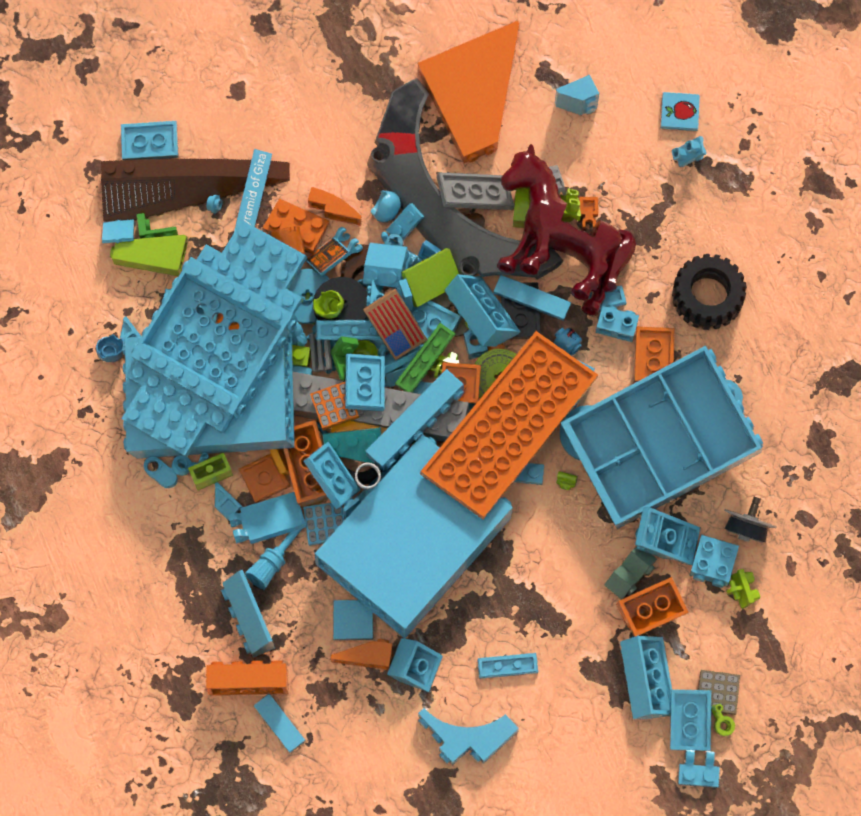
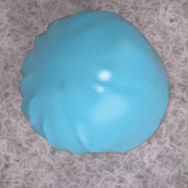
[370,190,401,223]

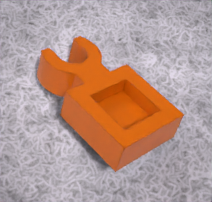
[579,197,598,229]

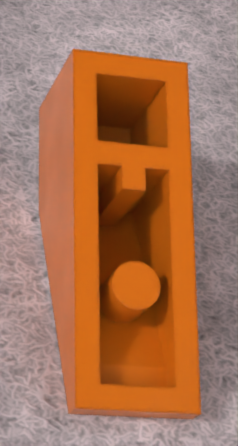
[330,639,393,670]

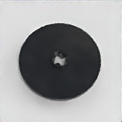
[313,277,368,320]

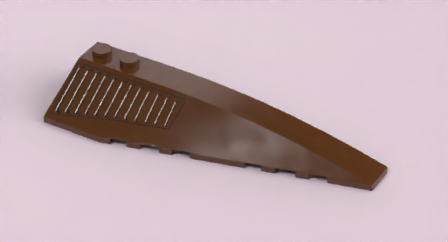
[101,159,290,222]

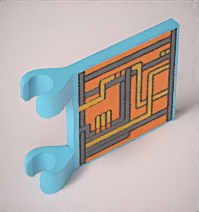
[306,227,363,276]

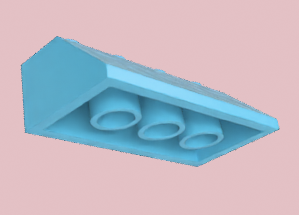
[444,274,520,347]
[221,569,275,658]
[620,636,672,719]

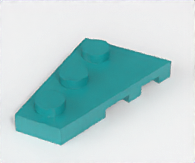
[323,427,382,465]

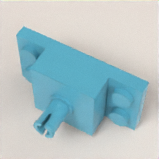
[635,507,700,565]

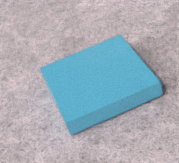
[333,600,373,640]

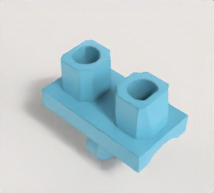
[672,136,707,167]

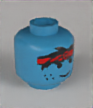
[554,328,582,356]

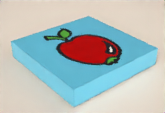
[661,92,700,131]

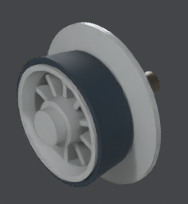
[724,496,777,543]

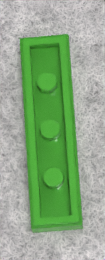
[395,323,456,393]

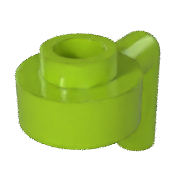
[711,704,735,736]

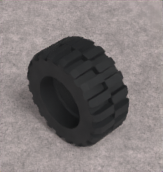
[672,254,747,330]

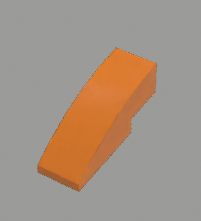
[308,187,362,226]

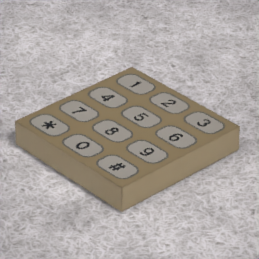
[698,670,740,715]

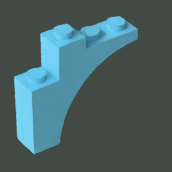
[418,708,519,765]

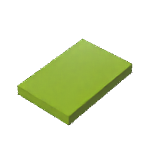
[401,248,459,307]

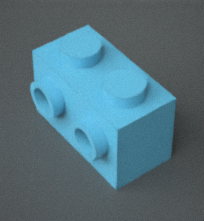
[596,306,639,342]

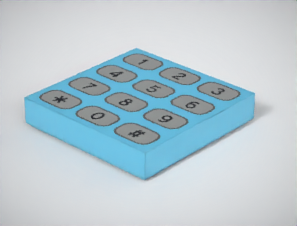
[303,503,344,546]

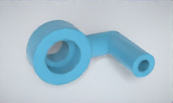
[171,453,209,476]

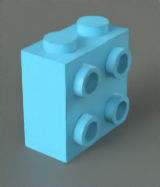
[689,535,739,588]

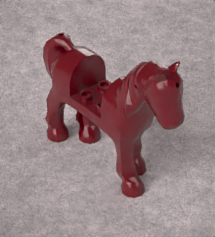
[497,144,636,316]

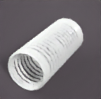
[355,463,381,489]

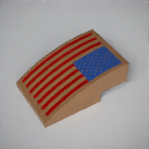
[363,289,427,361]

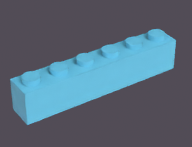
[365,369,464,472]

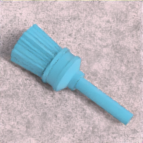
[245,528,303,590]

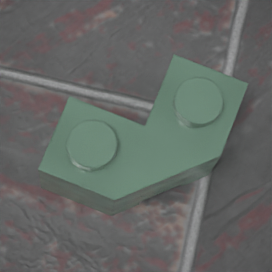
[604,547,657,600]

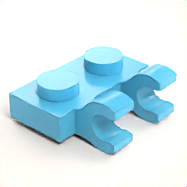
[678,750,720,788]

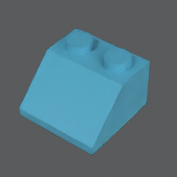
[555,75,599,115]
[363,242,407,288]
[387,638,443,692]

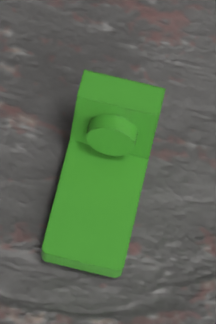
[137,213,178,239]
[330,336,359,381]

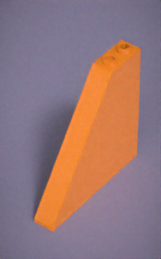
[417,20,520,163]

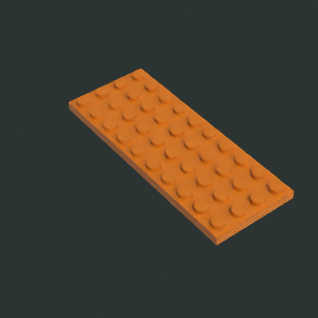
[420,331,598,520]

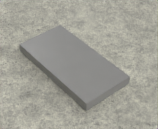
[436,172,514,210]

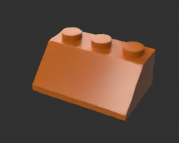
[616,577,689,637]

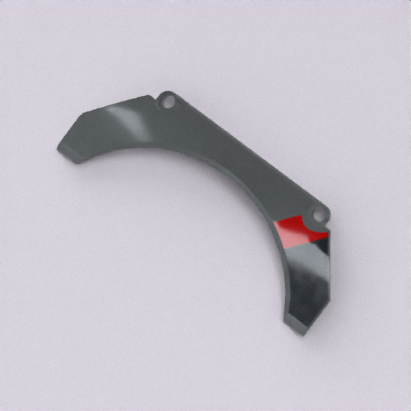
[367,78,563,280]

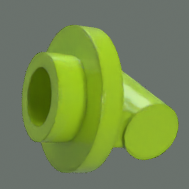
[556,471,578,490]

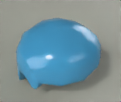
[95,334,125,363]

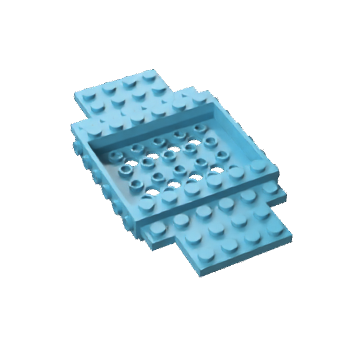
[121,220,307,457]

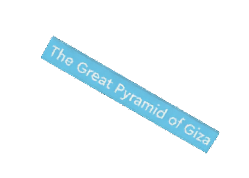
[233,149,272,234]

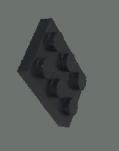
[501,282,540,339]

